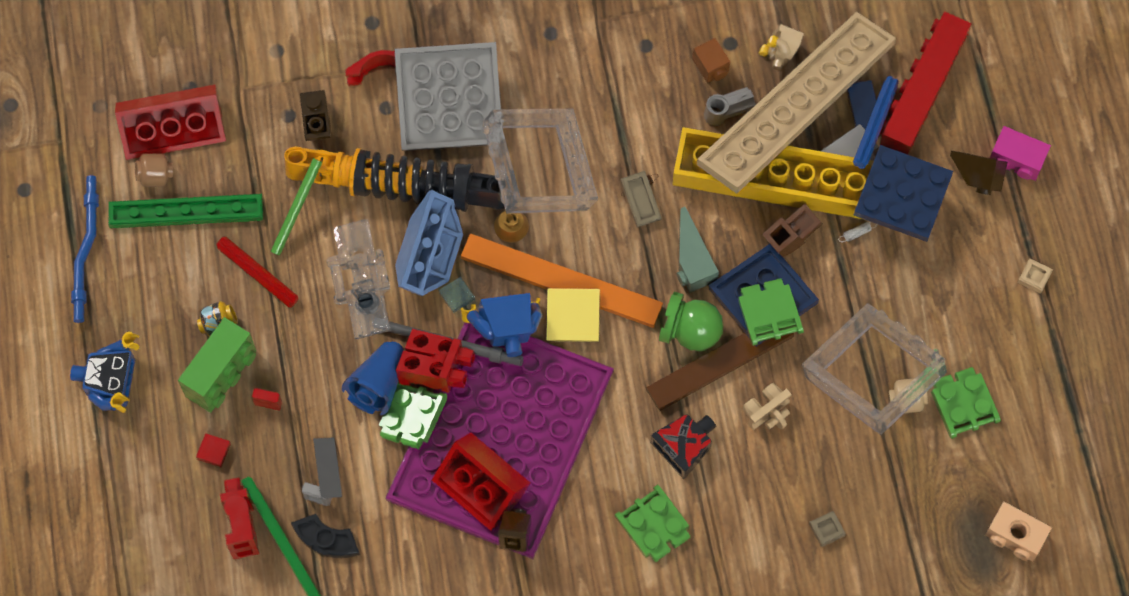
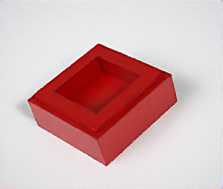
[252,388,282,411]
[196,433,231,468]

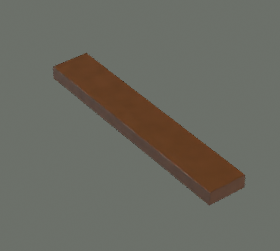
[646,330,794,411]

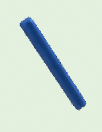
[853,76,899,169]

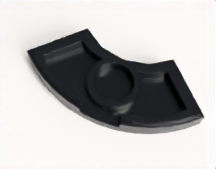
[291,514,360,558]

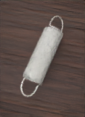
[838,221,877,242]

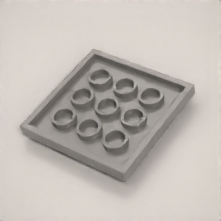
[395,42,503,151]

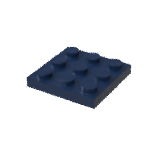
[854,145,954,242]
[709,244,819,346]

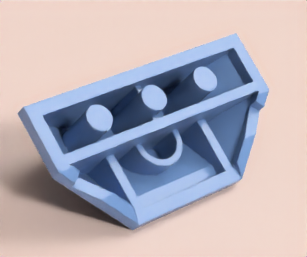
[395,190,463,296]

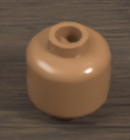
[135,154,173,187]

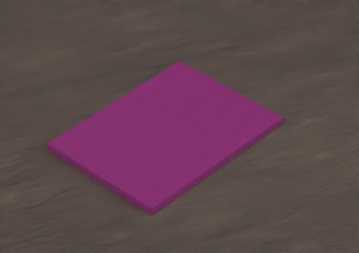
[385,323,614,559]

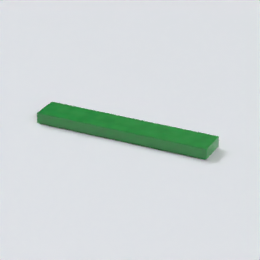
[108,194,263,229]
[241,476,320,596]

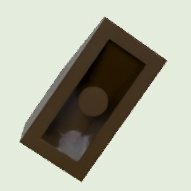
[950,150,1008,195]
[498,508,532,552]

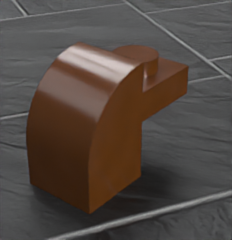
[762,204,823,256]

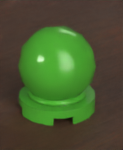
[659,291,724,351]

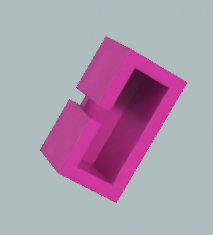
[990,126,1051,181]

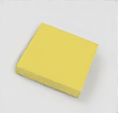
[546,288,600,342]

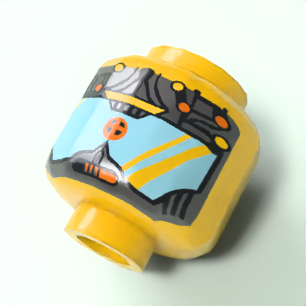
[197,301,238,337]

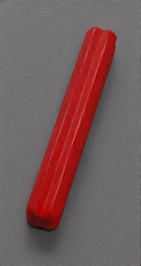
[216,236,299,308]

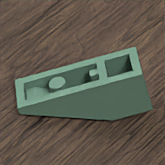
[676,207,719,293]

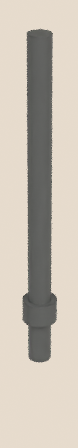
[373,318,523,366]

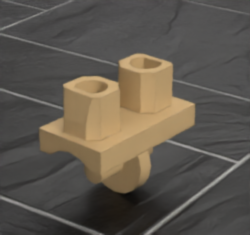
[743,383,792,430]

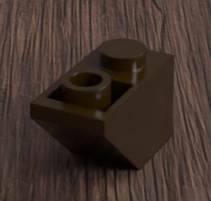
[300,90,331,141]

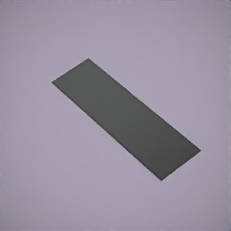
[313,438,342,498]

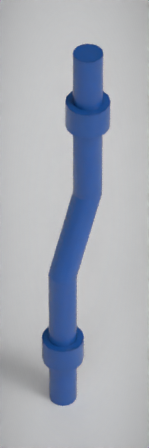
[71,175,99,323]

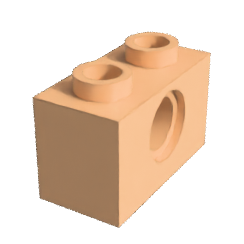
[985,502,1052,561]

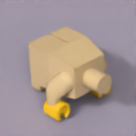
[759,24,804,70]

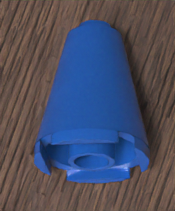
[342,341,404,415]

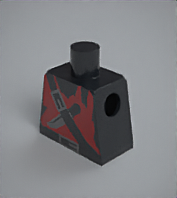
[650,414,716,480]

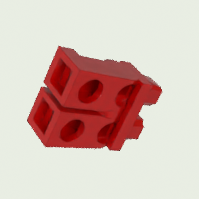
[396,328,475,393]
[220,478,260,560]

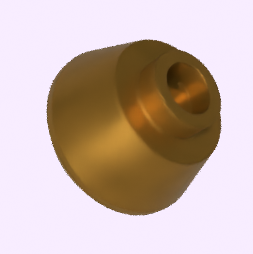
[494,209,529,243]

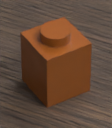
[692,38,730,83]

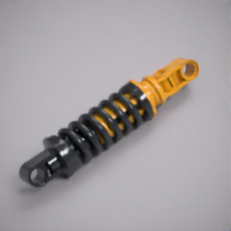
[284,147,510,212]

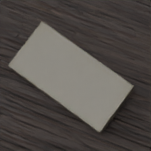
[620,171,662,228]

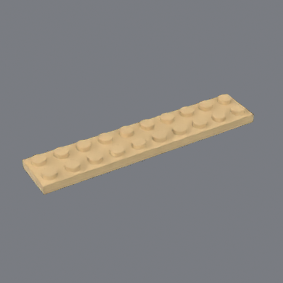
[697,12,896,194]

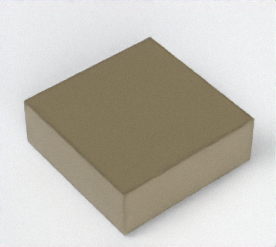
[809,511,846,548]

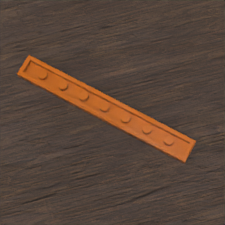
[461,233,663,328]

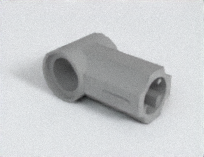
[704,87,756,126]

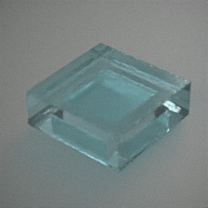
[439,277,475,313]

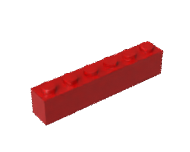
[880,11,972,155]

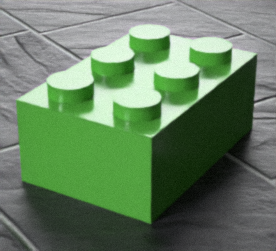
[178,317,256,413]

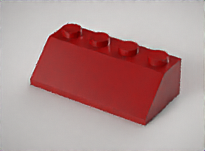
[115,84,226,160]

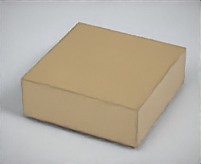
[1017,258,1053,294]

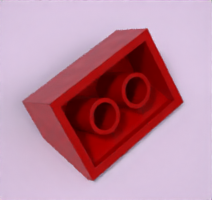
[432,432,531,531]

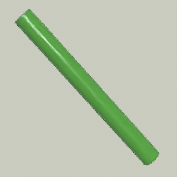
[271,158,322,255]

